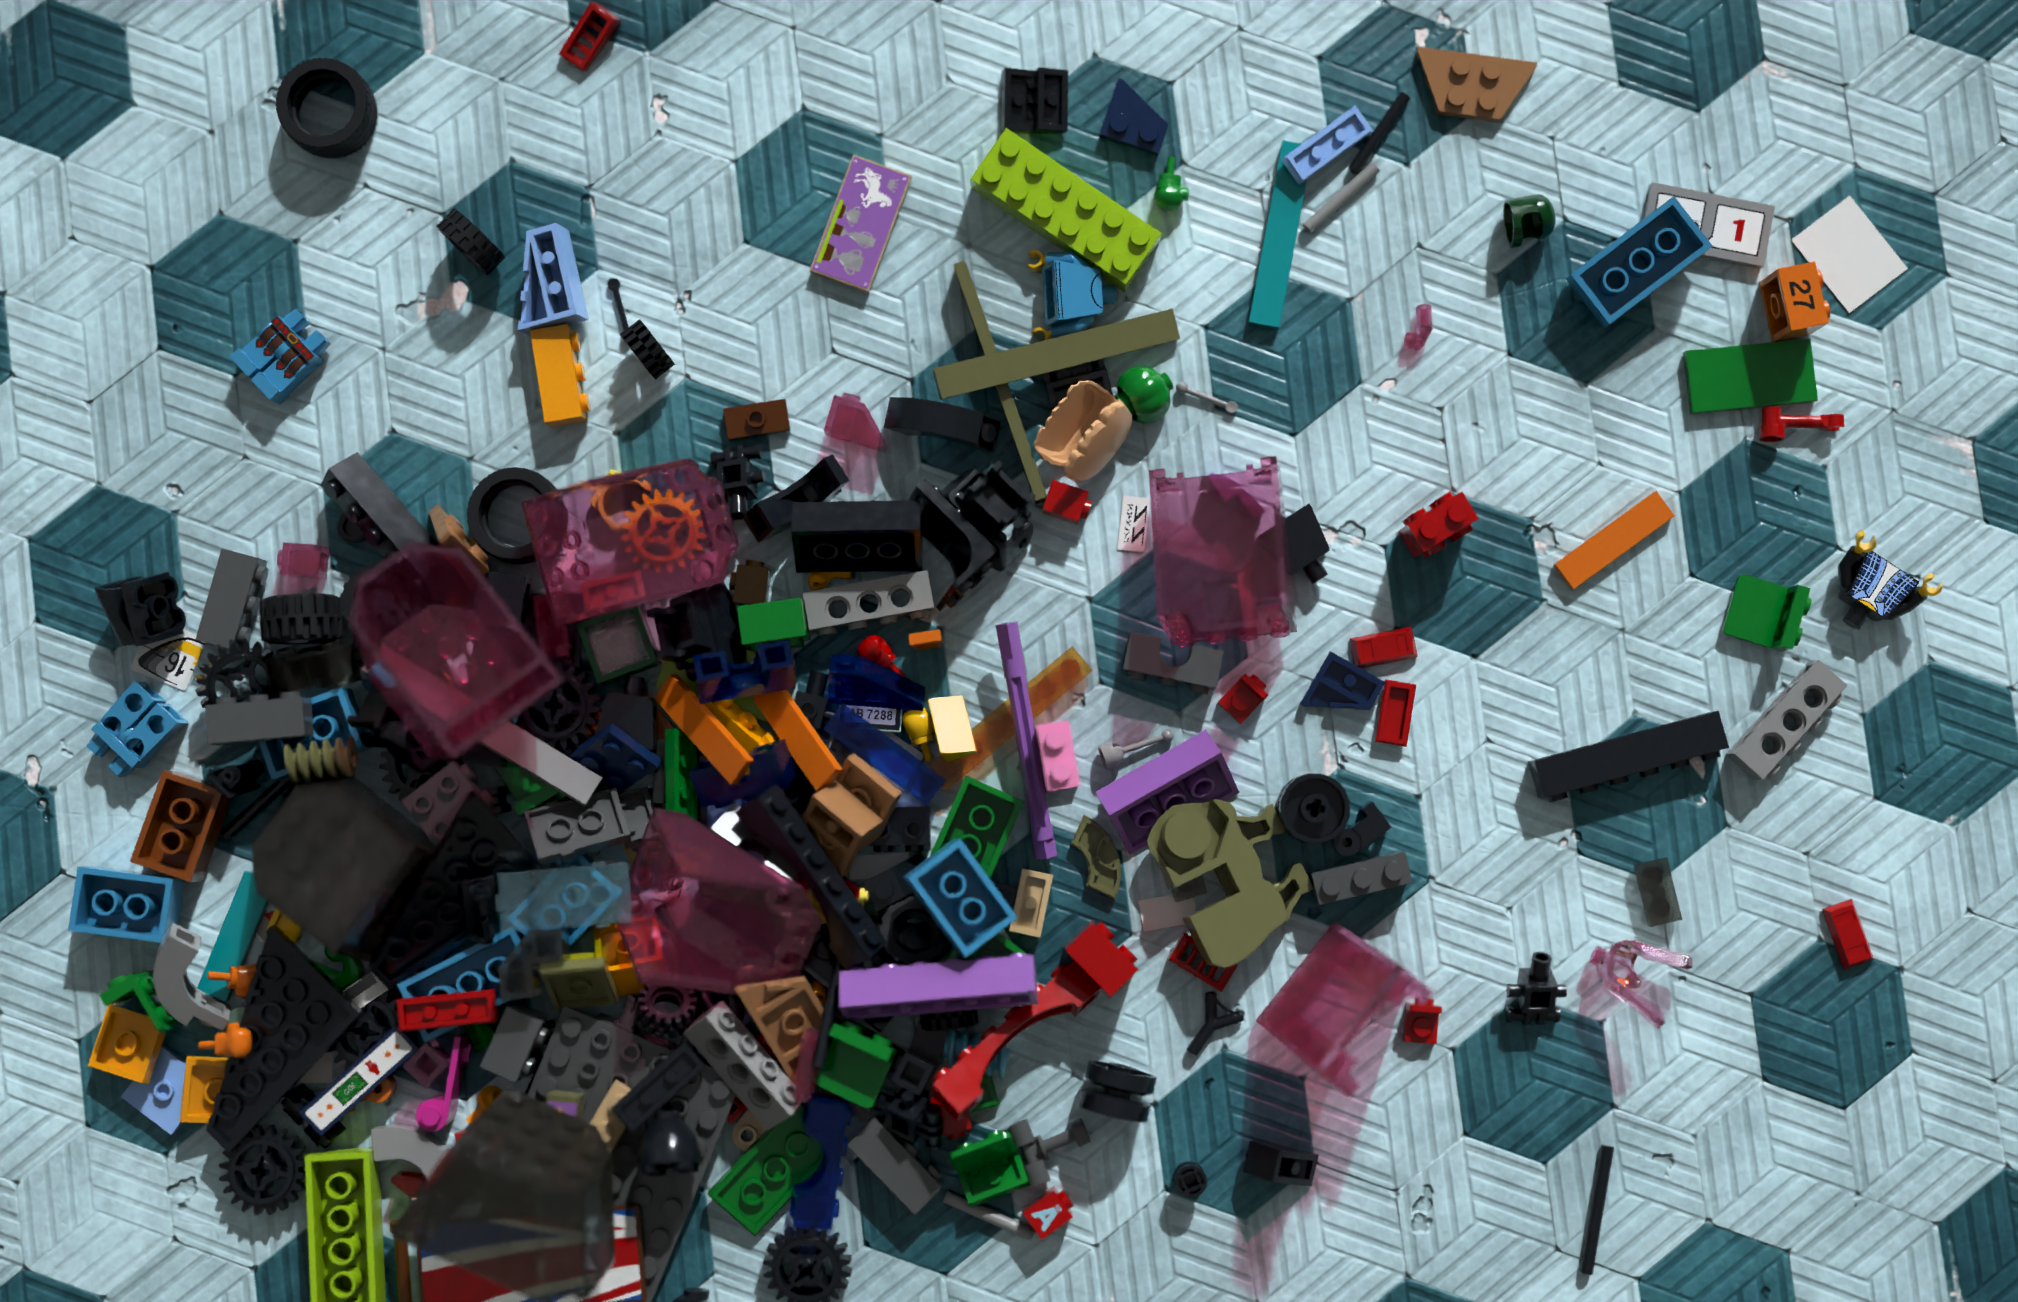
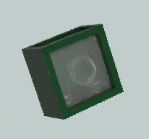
[576,602,663,686]

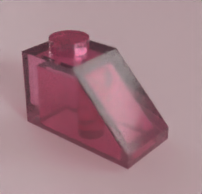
[824,393,888,453]

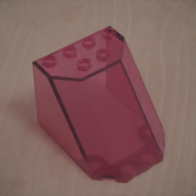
[521,458,739,627]
[613,808,822,995]

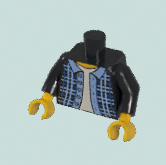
[1838,530,1943,630]

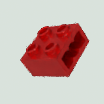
[1398,491,1479,559]

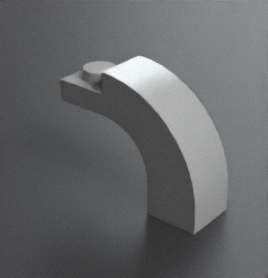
[153,922,231,1030]
[371,1123,461,1219]

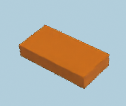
[908,629,943,651]

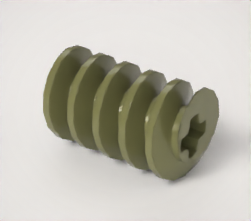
[284,736,358,784]

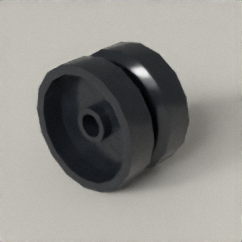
[1276,773,1350,843]
[1078,1060,1157,1123]

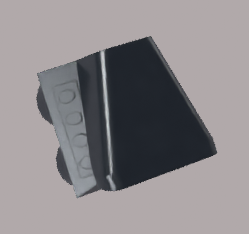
[95,572,186,646]

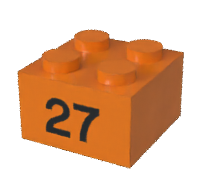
[1759,261,1830,342]

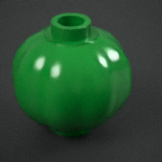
[1114,366,1173,424]

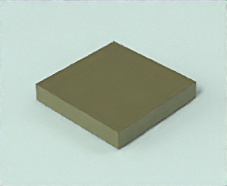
[539,957,619,1010]

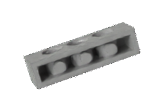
[803,570,935,636]
[1726,660,1848,780]
[683,1000,806,1131]

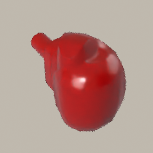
[857,635,905,680]

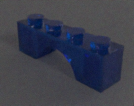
[789,1092,852,1229]

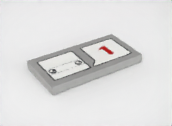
[1643,182,1775,269]

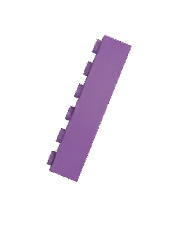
[839,953,1038,1020]

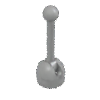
[1098,729,1174,770]

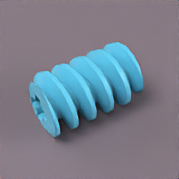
[941,1029,1010,1079]

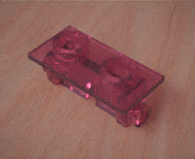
[532,592,572,659]

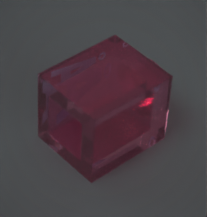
[277,542,330,579]
[403,1039,451,1089]

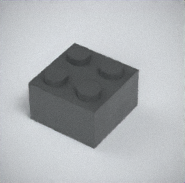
[480,1002,555,1083]

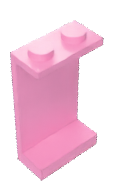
[1036,720,1080,792]

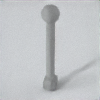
[1176,382,1238,414]

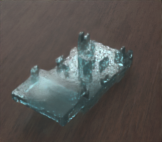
[496,861,633,932]

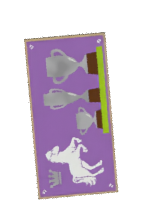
[810,155,912,293]

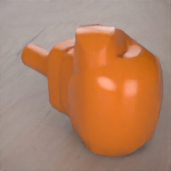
[207,964,257,999]
[198,1023,252,1058]

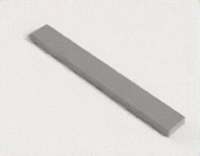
[361,643,602,807]

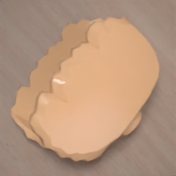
[1033,380,1132,482]

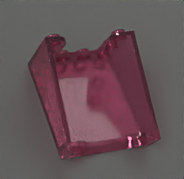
[1149,456,1297,647]
[1255,921,1434,1098]

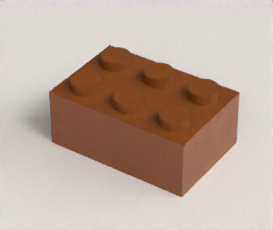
[130,770,232,882]

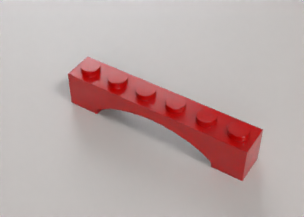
[931,960,1101,1122]

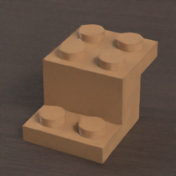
[802,753,902,878]

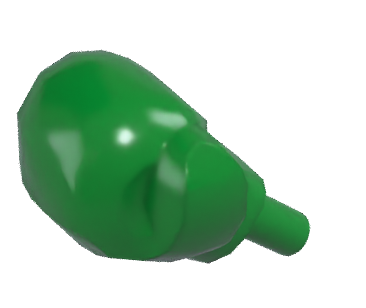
[1154,157,1190,210]

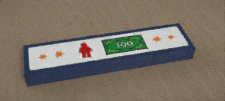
[299,1024,420,1136]

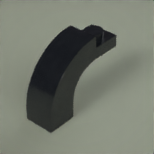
[883,397,1000,452]
[743,454,849,543]

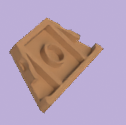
[1416,47,1537,123]
[429,504,490,578]
[734,976,832,1088]

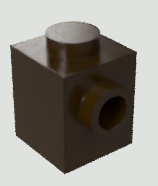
[729,560,772,606]

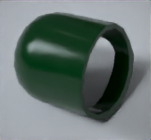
[1503,194,1556,248]

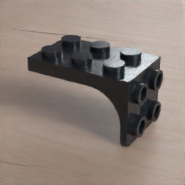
[908,479,997,611]

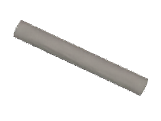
[1302,162,1380,234]
[943,1190,1035,1241]

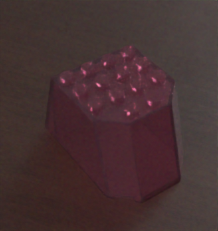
[350,541,564,760]

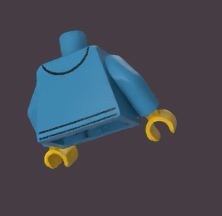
[1027,250,1117,340]

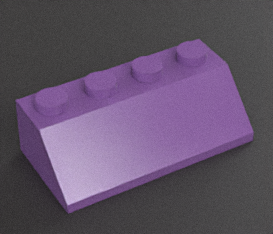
[1095,730,1240,854]

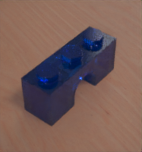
[692,640,795,704]
[689,739,798,808]

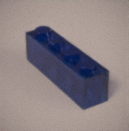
[823,703,946,806]

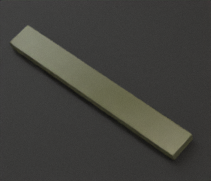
[953,261,1047,505]
[932,308,1180,400]

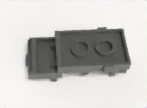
[524,786,668,870]

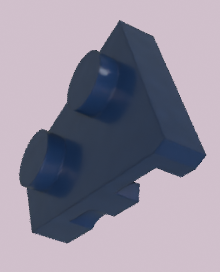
[1099,78,1168,157]
[1300,651,1386,710]

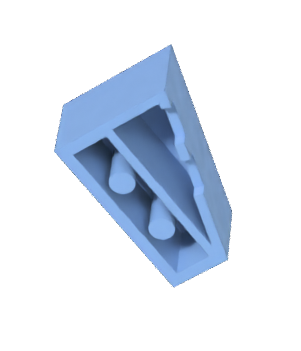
[518,223,589,336]

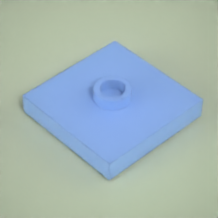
[121,1044,186,1135]

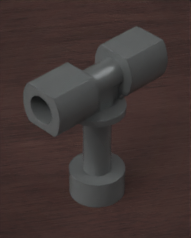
[1009,1118,1091,1187]

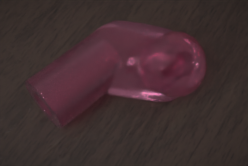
[1404,304,1433,351]

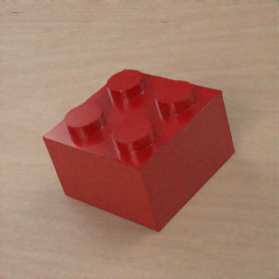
[1064,921,1138,997]

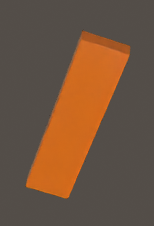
[1553,491,1675,590]
[654,674,754,785]
[752,676,843,791]

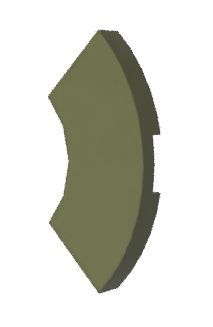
[1071,815,1121,899]

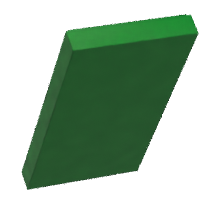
[1683,339,1818,414]
[708,1103,843,1237]

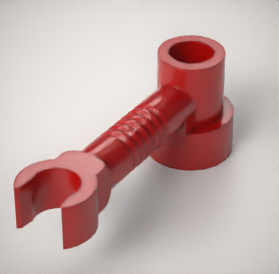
[1759,406,1844,442]

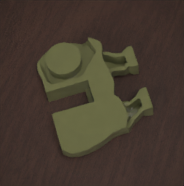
[1147,799,1314,968]

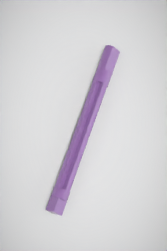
[996,621,1057,859]

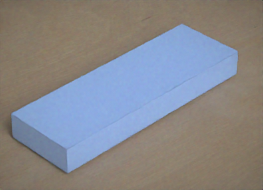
[1281,105,1373,185]

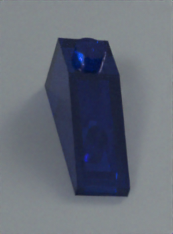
[828,654,926,711]

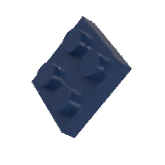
[570,723,661,794]

